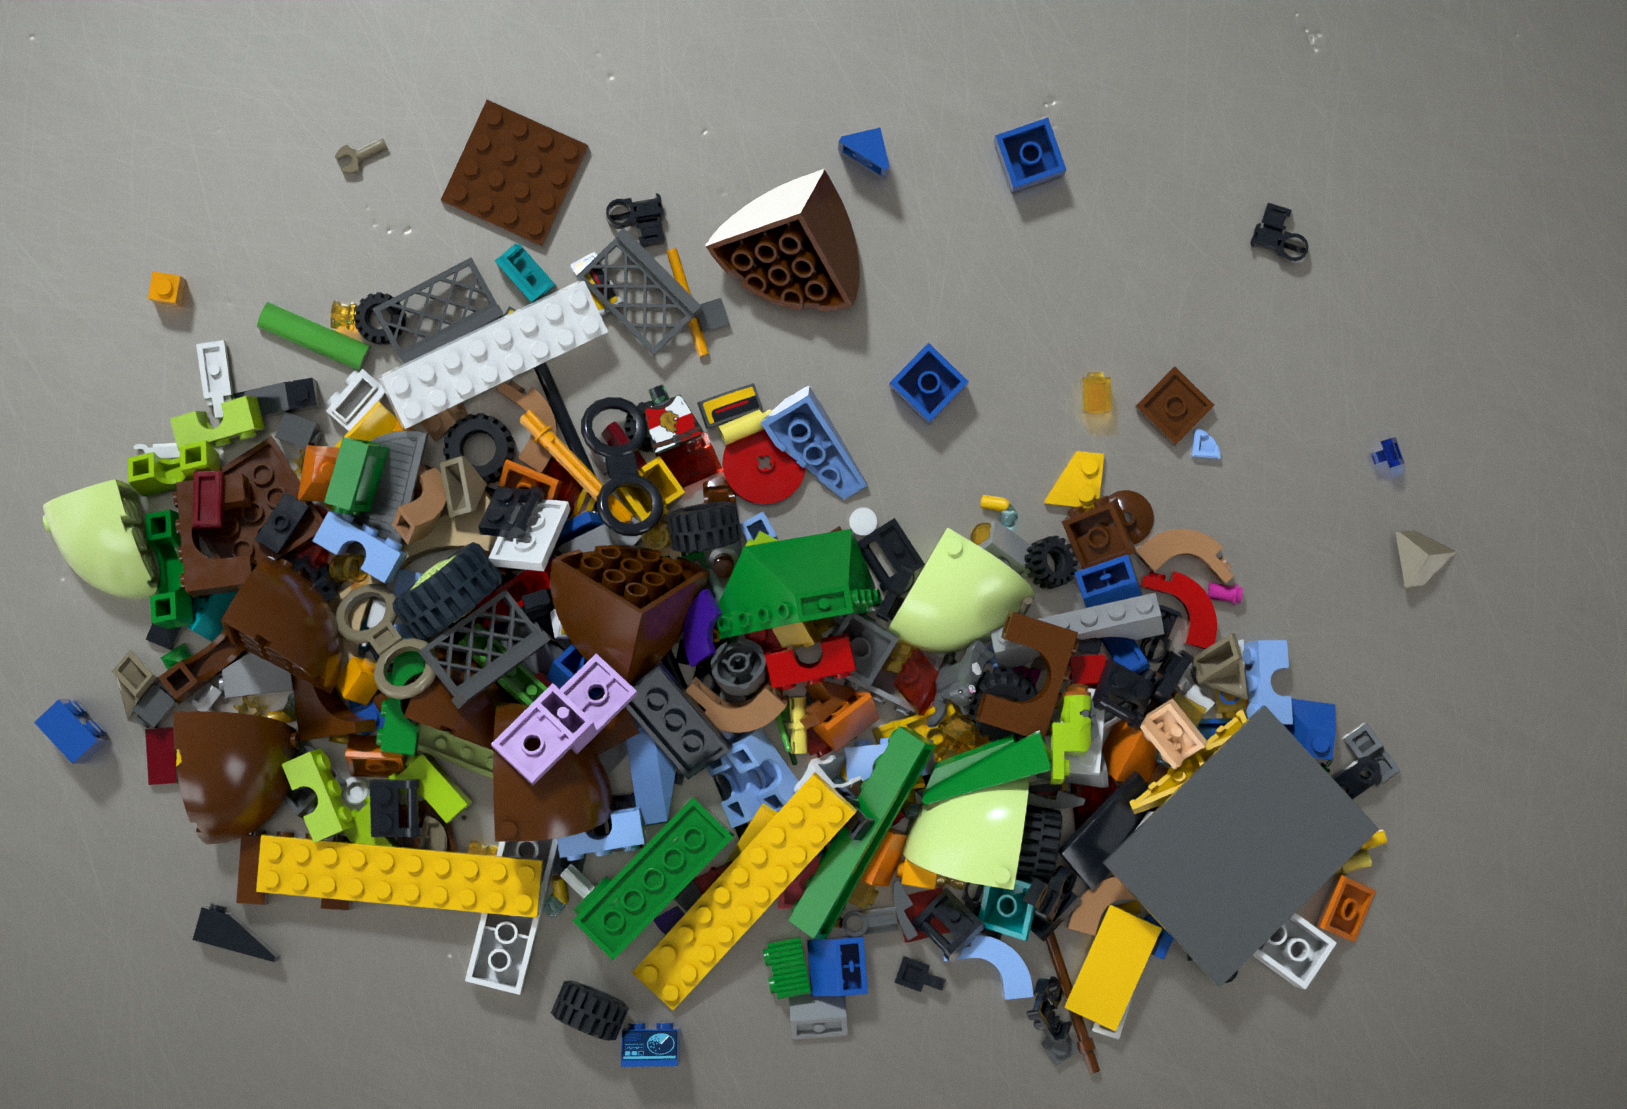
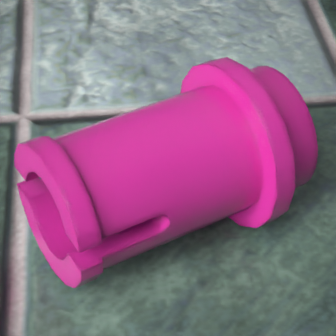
[1208,582,1243,606]

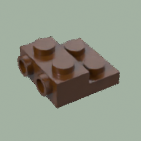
[1061,495,1136,570]

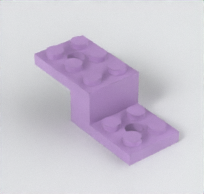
[491,654,637,785]

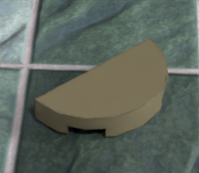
[418,815,448,851]

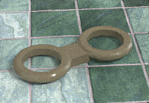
[336,584,439,699]

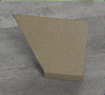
[440,456,487,518]
[1396,530,1457,588]
[1192,633,1248,700]
[112,650,161,720]

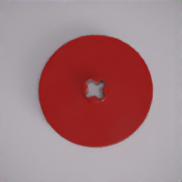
[722,429,806,505]

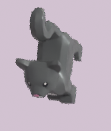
[926,640,994,728]

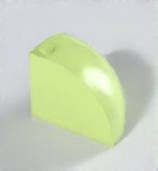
[43,479,160,599]
[887,528,1036,653]
[902,776,1030,890]

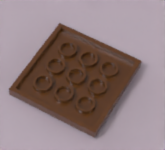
[441,100,589,247]
[200,436,324,565]

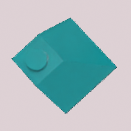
[978,875,1035,941]

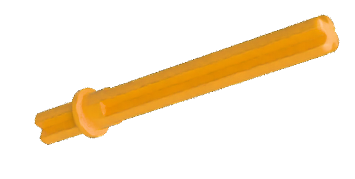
[519,409,633,524]

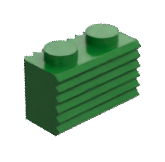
[763,936,811,999]

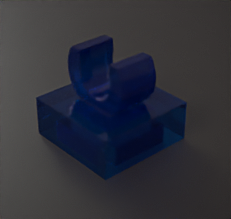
[1371,437,1405,468]

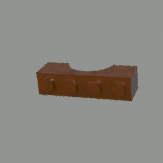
[158,629,248,705]

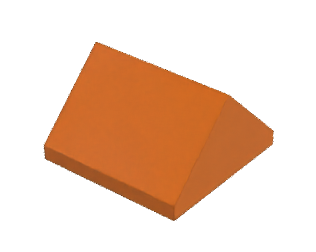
[499,459,563,500]
[812,691,880,752]
[1102,720,1161,782]
[345,735,407,778]
[860,827,908,887]
[1315,874,1376,942]

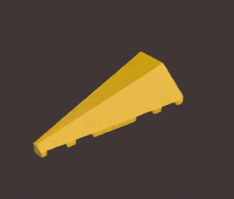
[1129,710,1247,814]

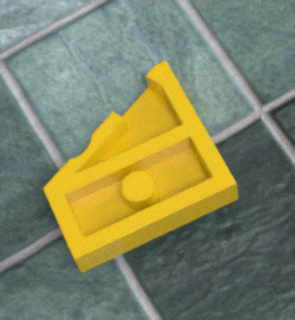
[1044,451,1104,509]

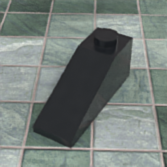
[234,377,321,418]
[192,902,280,962]

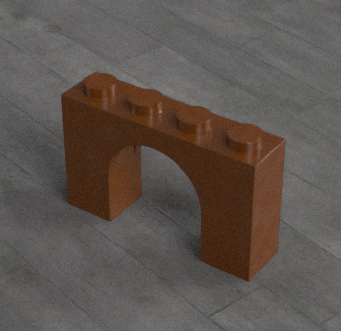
[173,473,257,597]
[975,611,1080,739]
[236,830,353,910]

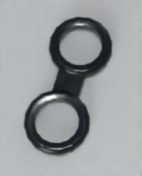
[581,397,663,536]

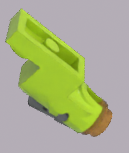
[1050,684,1099,784]

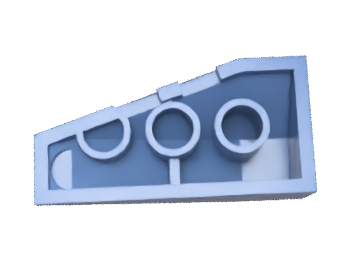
[761,385,868,500]
[626,714,677,826]

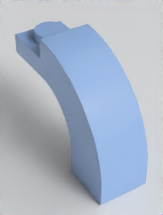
[942,934,1033,1000]

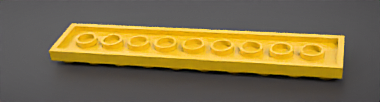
[632,772,857,1010]
[256,835,543,918]

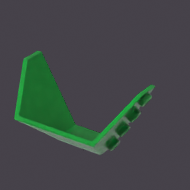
[717,529,882,639]

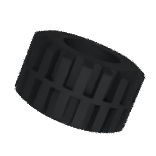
[443,413,516,484]
[667,501,742,553]
[969,667,1038,742]
[1016,805,1063,880]
[551,980,629,1041]

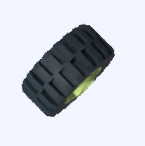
[392,542,503,641]

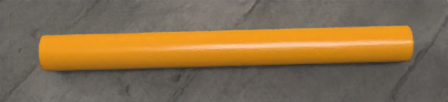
[666,248,709,357]

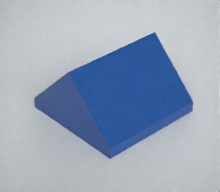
[838,128,889,179]

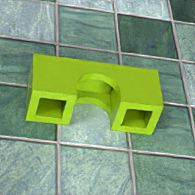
[170,396,265,451]
[127,440,220,497]
[282,748,354,843]

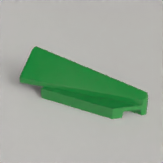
[922,730,1051,805]

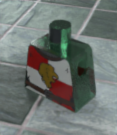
[644,384,704,456]

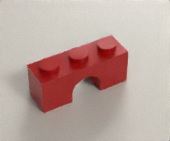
[765,633,856,691]

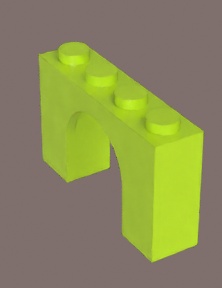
[343,752,472,847]

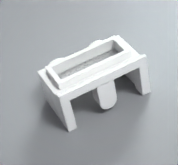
[326,369,387,431]

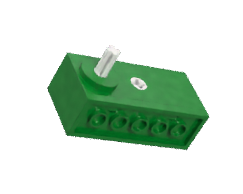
[560,796,735,961]

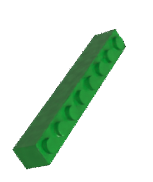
[788,726,937,939]

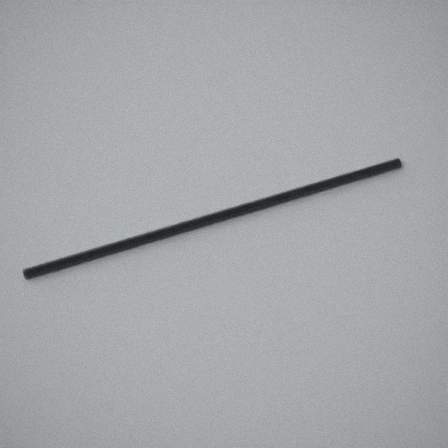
[534,362,748,840]

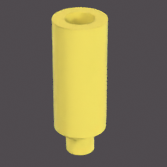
[718,409,772,445]

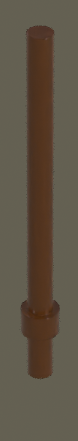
[1045,931,1100,1074]

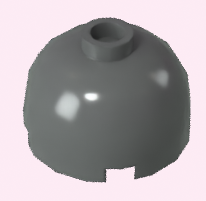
[711,638,768,697]

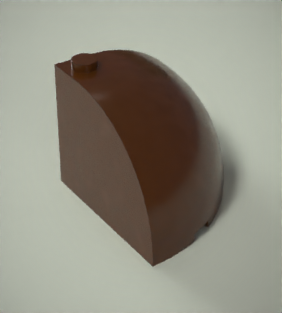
[706,169,860,311]
[550,545,710,684]
[221,556,344,694]
[404,632,520,750]
[493,702,614,842]
[174,711,300,844]

